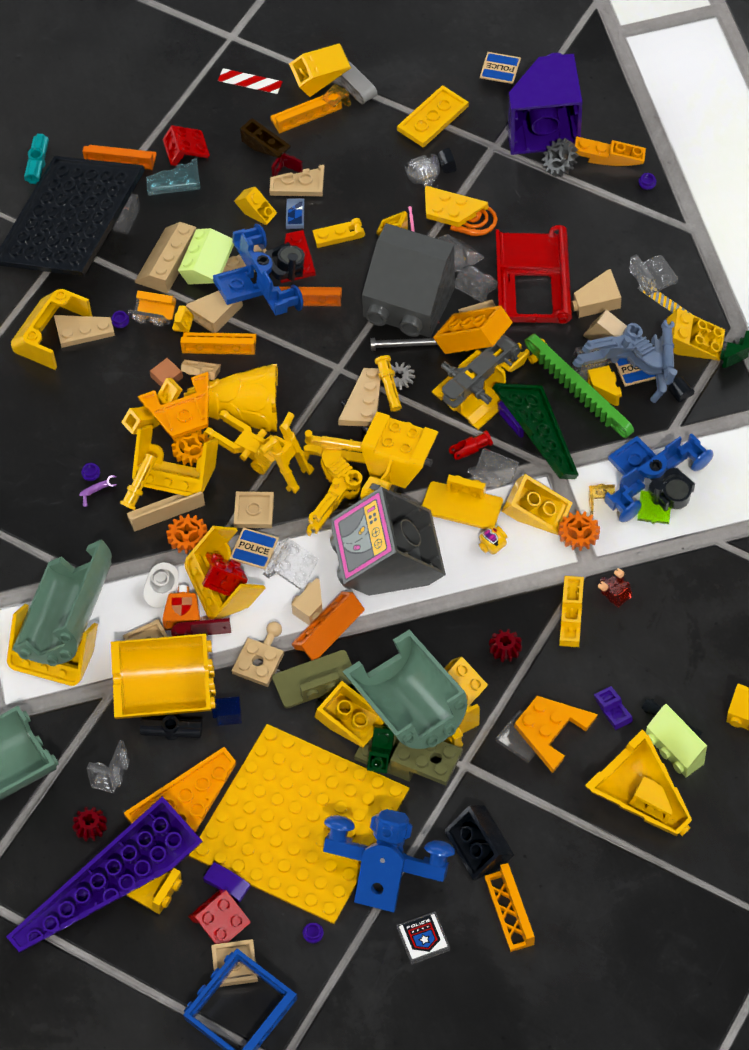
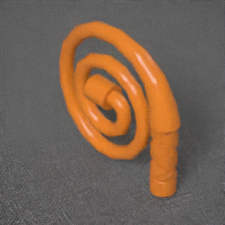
[450,207,498,236]

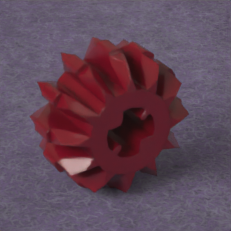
[489,628,522,663]
[72,806,107,842]

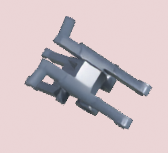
[572,320,677,403]

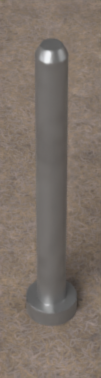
[370,338,438,351]

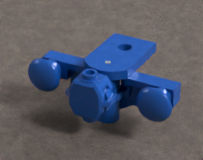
[323,809,455,913]

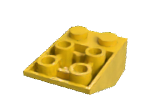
[289,43,351,97]
[667,308,725,360]

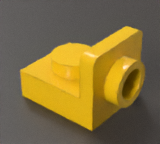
[172,306,194,332]

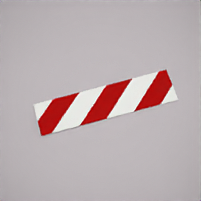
[218,68,283,94]

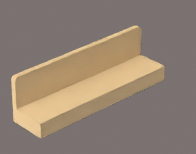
[127,491,205,532]

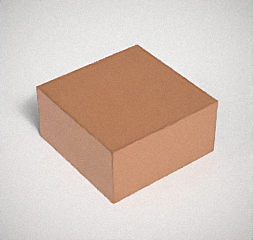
[150,358,183,387]

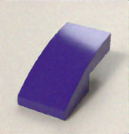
[594,686,633,730]
[203,862,251,902]

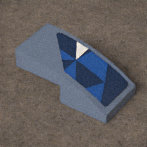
[286,198,305,229]

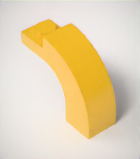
[121,378,183,434]

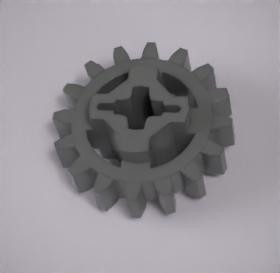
[542,138,579,177]

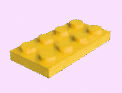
[397,85,469,148]

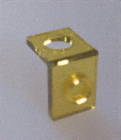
[322,84,351,107]
[588,484,615,515]

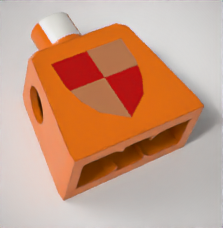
[162,585,200,630]

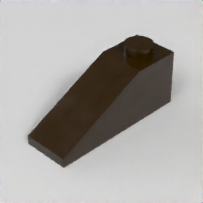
[240,118,291,158]

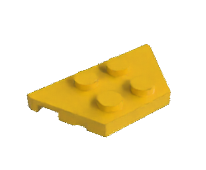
[425,186,489,227]

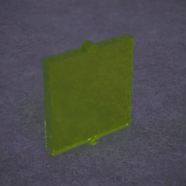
[638,491,671,524]

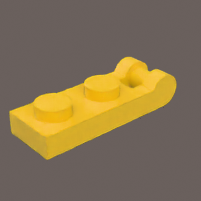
[312,218,365,248]

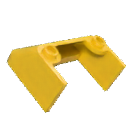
[11,289,92,370]
[132,425,219,496]
[185,526,266,619]
[7,604,98,686]

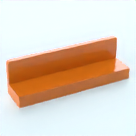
[82,145,157,170]
[279,287,342,306]
[292,591,365,661]

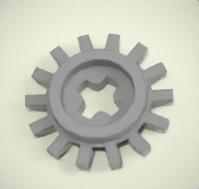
[391,362,415,390]

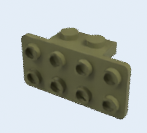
[272,650,352,708]

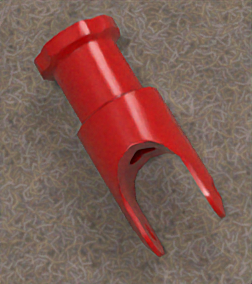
[449,430,493,460]

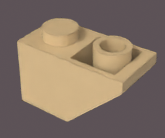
[291,578,323,625]

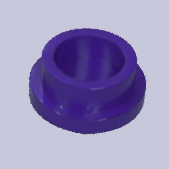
[639,173,657,190]
[111,311,130,328]
[81,463,100,481]
[303,923,324,943]

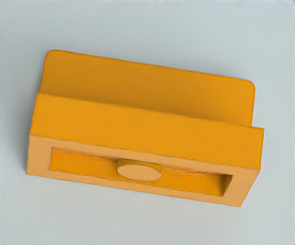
[136,291,176,320]

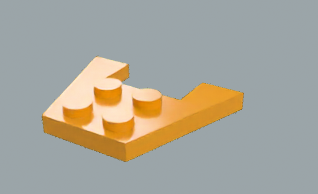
[138,372,209,439]
[514,696,598,773]

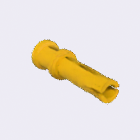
[374,355,402,412]
[120,453,157,510]

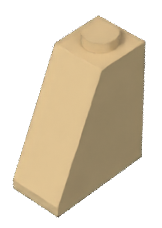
[571,269,621,318]
[186,290,243,333]
[583,310,636,340]

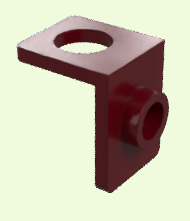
[271,153,303,177]

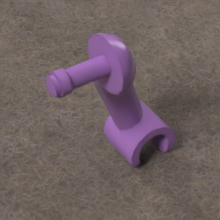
[79,475,117,507]

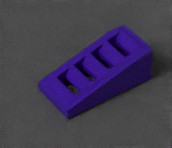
[498,401,524,438]

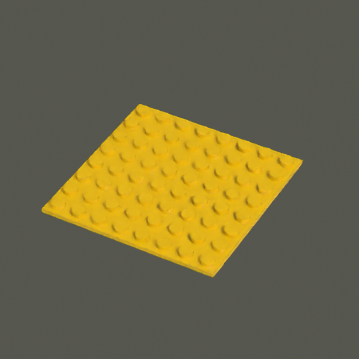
[189,724,409,924]

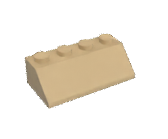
[135,222,196,293]

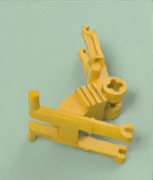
[203,410,314,494]
[304,430,366,536]

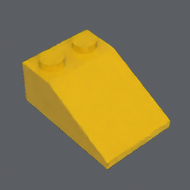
[501,474,573,535]
[315,681,384,748]

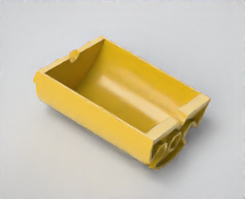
[111,634,216,719]

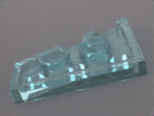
[146,158,200,195]

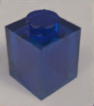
[212,697,242,726]

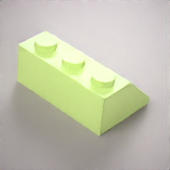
[178,228,234,284]
[646,704,707,778]

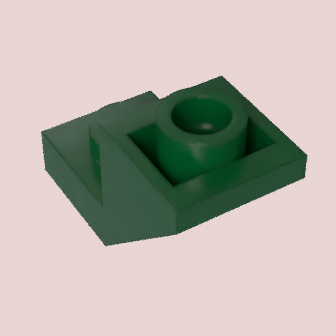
[720,331,749,368]
[367,725,394,774]

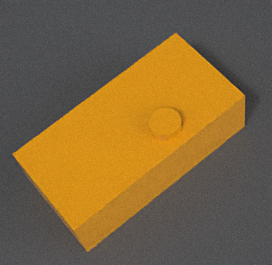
[433,305,513,354]

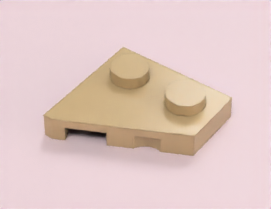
[181,360,221,380]

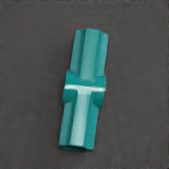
[24,133,49,184]

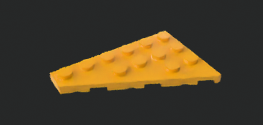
[124,747,236,873]

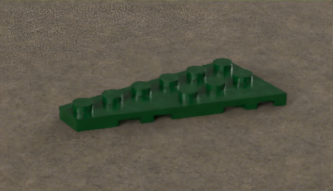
[492,383,579,479]

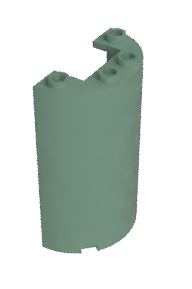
[12,539,112,666]
[342,629,467,749]
[0,706,59,801]

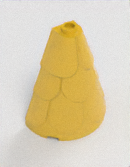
[184,364,278,432]
[585,729,692,836]

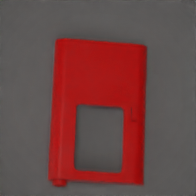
[496,225,572,324]

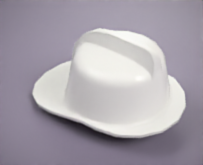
[143,562,179,608]

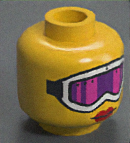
[478,526,508,554]

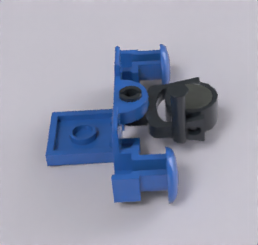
[213,224,305,316]
[604,433,714,522]

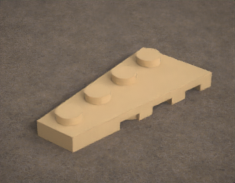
[338,368,381,427]

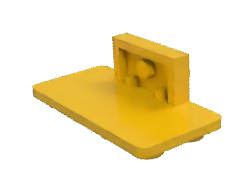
[422,475,503,529]

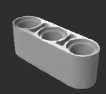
[337,62,378,104]

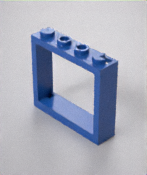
[183,949,298,1050]

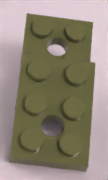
[354,735,463,786]

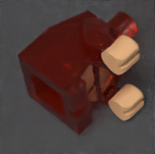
[598,568,632,608]

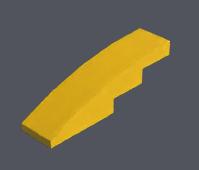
[559,576,584,647]

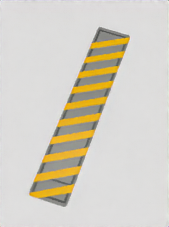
[638,282,693,315]

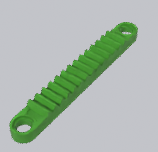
[525,334,634,438]

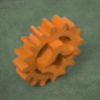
[558,511,600,551]
[166,514,208,554]

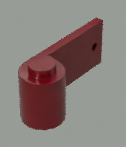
[171,618,232,636]

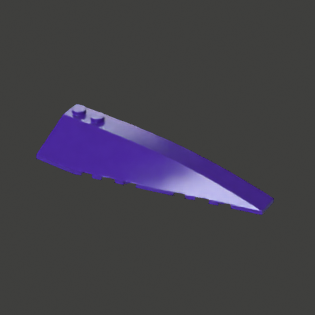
[6,796,203,952]

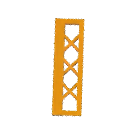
[270,91,342,134]
[180,332,256,355]
[484,863,535,952]

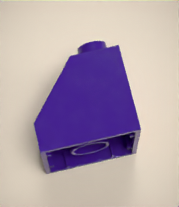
[508,53,583,155]

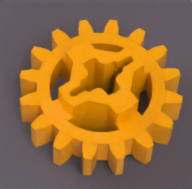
[171,430,210,467]

